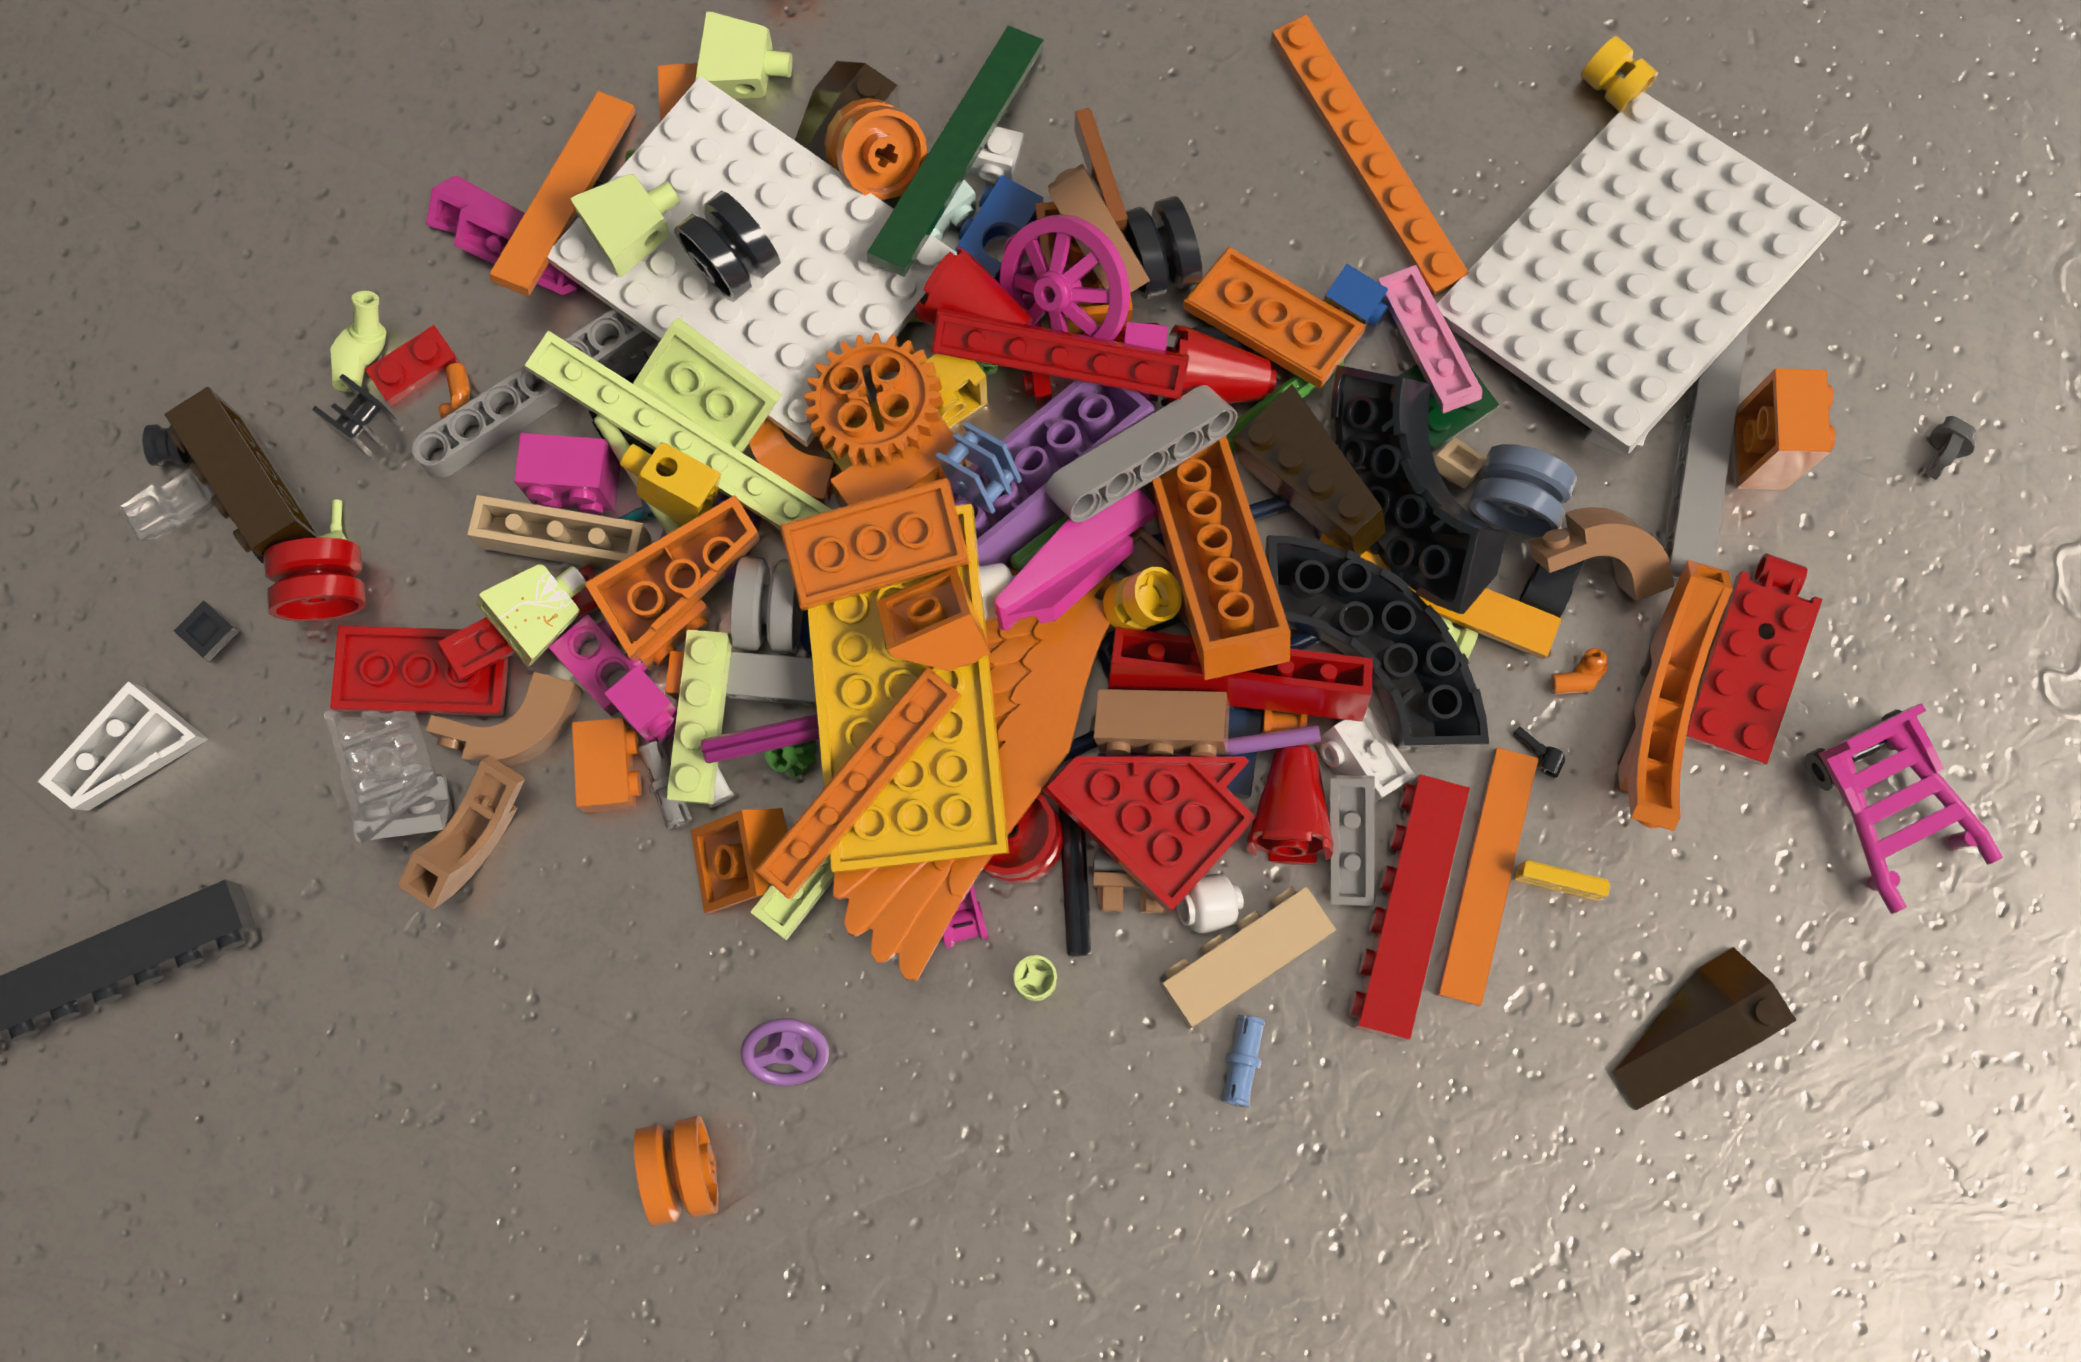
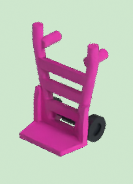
[1805,703,2003,914]

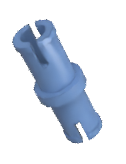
[1221,1015,1266,1108]

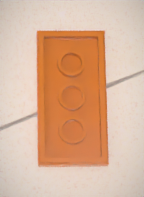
[1183,246,1366,389]
[780,478,971,610]

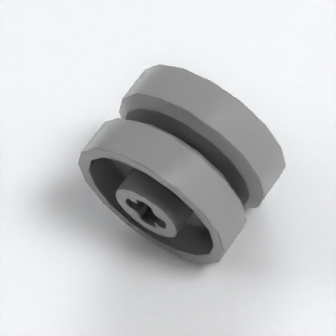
[731,556,804,654]

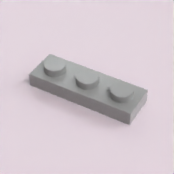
[1330,775,1375,906]

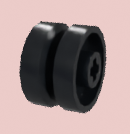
[674,190,781,302]
[1125,196,1203,300]

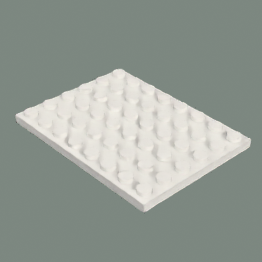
[547,76,957,447]
[1437,92,1841,455]

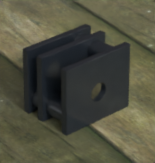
[312,373,401,458]

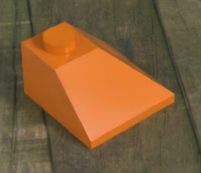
[876,567,991,671]
[691,808,788,913]

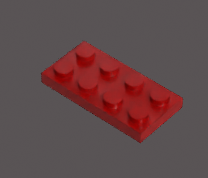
[330,626,509,716]

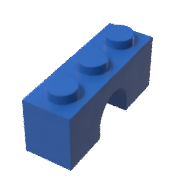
[954,175,1044,284]

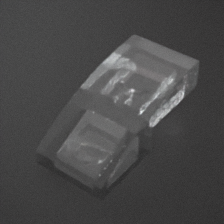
[120,468,216,542]

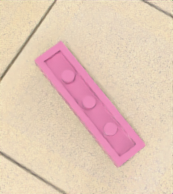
[1378,265,1482,413]

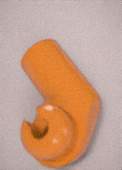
[439,363,470,420]

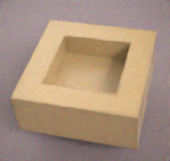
[1434,437,1486,489]

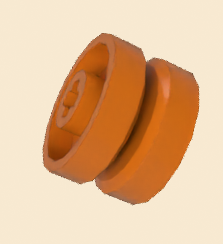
[824,98,928,200]
[634,1116,719,1227]

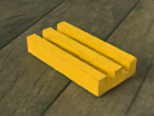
[1513,860,1611,901]

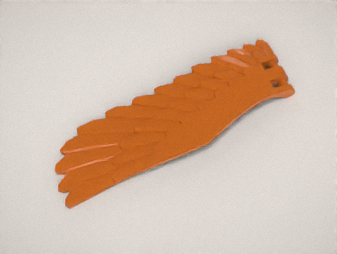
[833,559,1115,981]

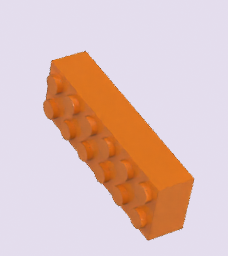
[1147,436,1290,680]

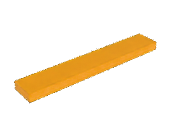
[1319,533,1562,659]

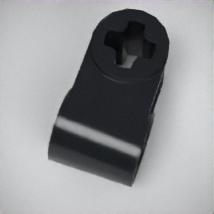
[1519,560,1584,618]

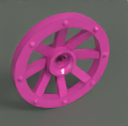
[1000,214,1130,341]

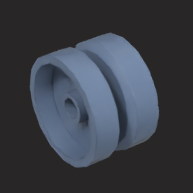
[1469,444,1577,538]

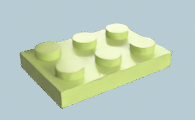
[633,317,782,453]

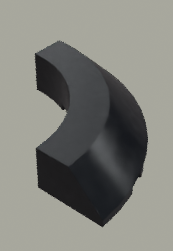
[1330,365,1507,614]
[1265,535,1489,749]

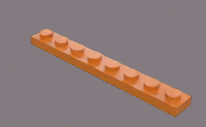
[1271,14,1469,297]

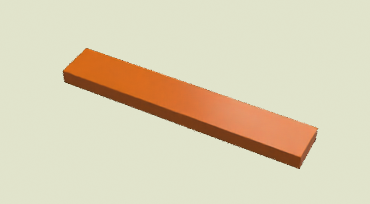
[489,91,635,297]
[755,666,962,899]
[1437,747,1539,1007]

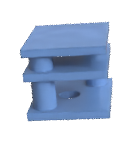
[936,421,1022,514]

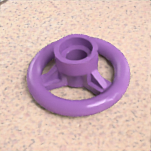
[741,1018,829,1086]

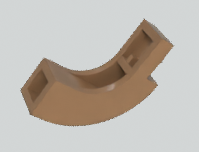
[1048,163,1150,293]
[1529,507,1674,601]
[426,672,583,767]
[397,756,525,909]

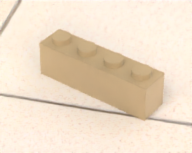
[467,495,651,570]
[1160,886,1336,1029]

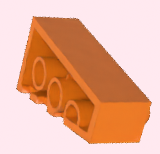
[585,495,761,662]

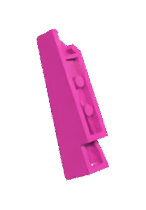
[426,176,581,295]
[994,488,1158,630]

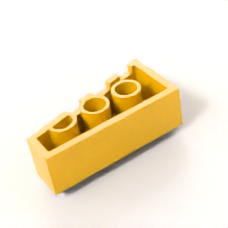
[824,353,988,474]

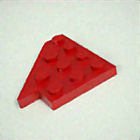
[1043,757,1257,912]

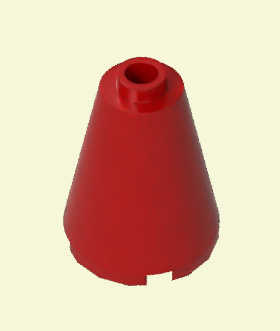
[915,246,1033,327]
[1160,325,1276,407]
[1246,744,1334,865]

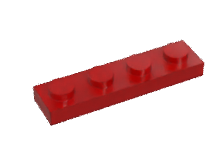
[437,564,599,682]

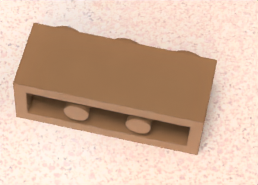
[1094,689,1230,757]

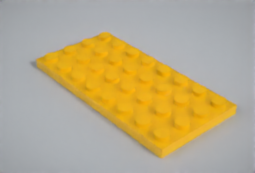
[808,504,1009,873]

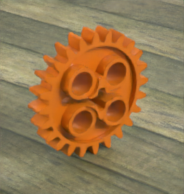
[804,333,944,467]

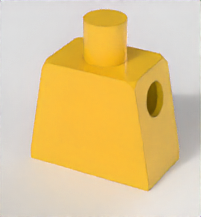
[620,442,721,526]

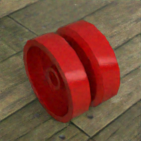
[263,537,366,621]
[983,793,1064,885]

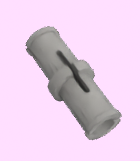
[638,740,693,829]

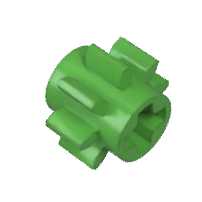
[765,740,817,778]

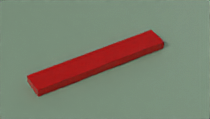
[931,308,1189,400]

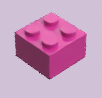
[514,433,621,516]

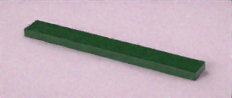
[867,25,1044,277]

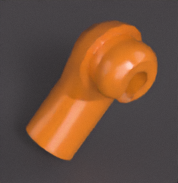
[1550,648,1608,694]

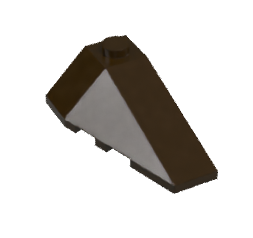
[794,61,900,165]
[1611,947,1797,1110]

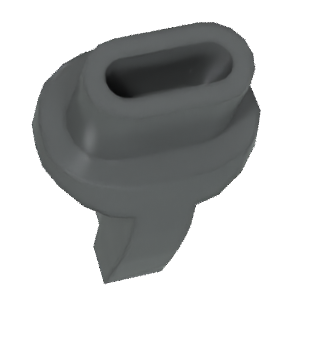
[1925,416,1976,480]

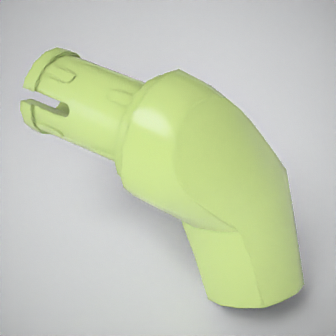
[330,291,387,392]

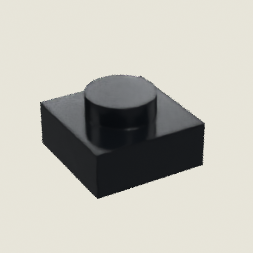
[174,600,239,662]

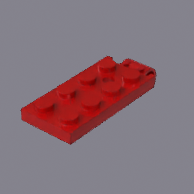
[1686,553,1823,765]

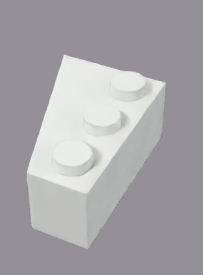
[38,681,209,811]

